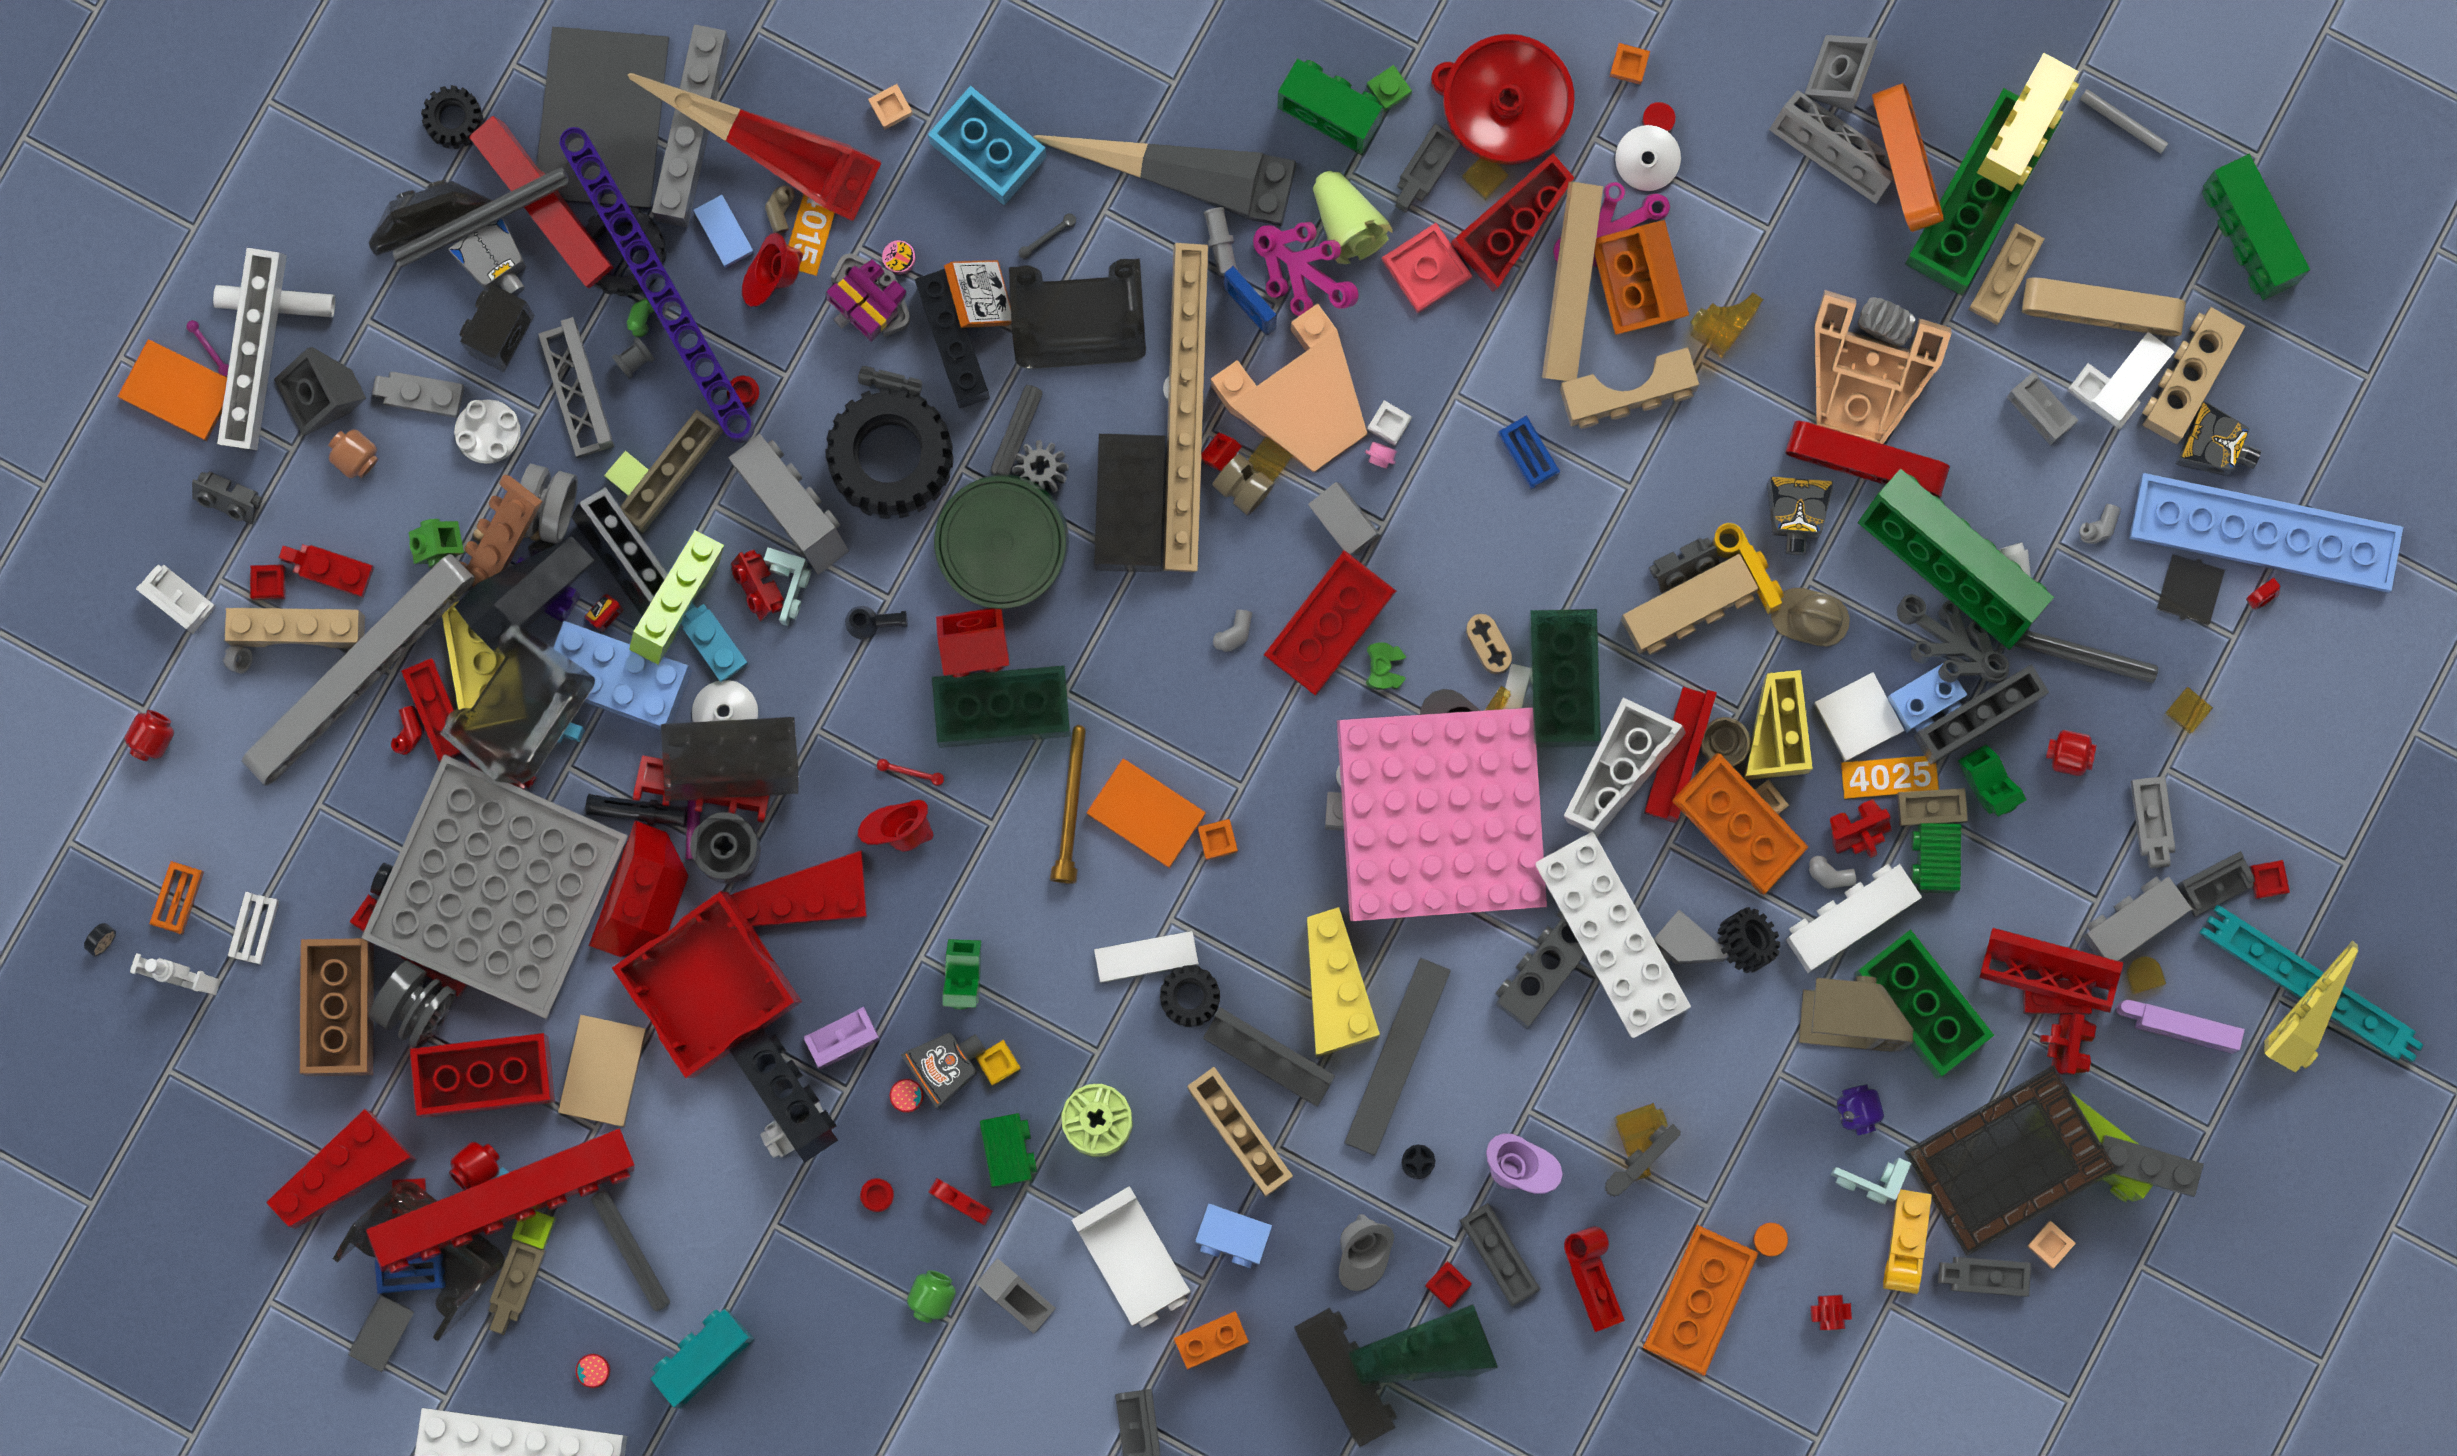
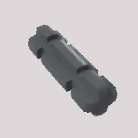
[858,366,923,397]

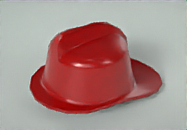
[742,233,803,307]
[858,800,934,852]

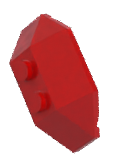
[589,821,689,957]

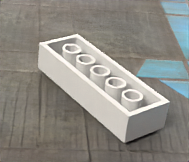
[414,1408,627,1456]

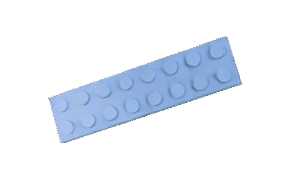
[2129,473,2403,593]

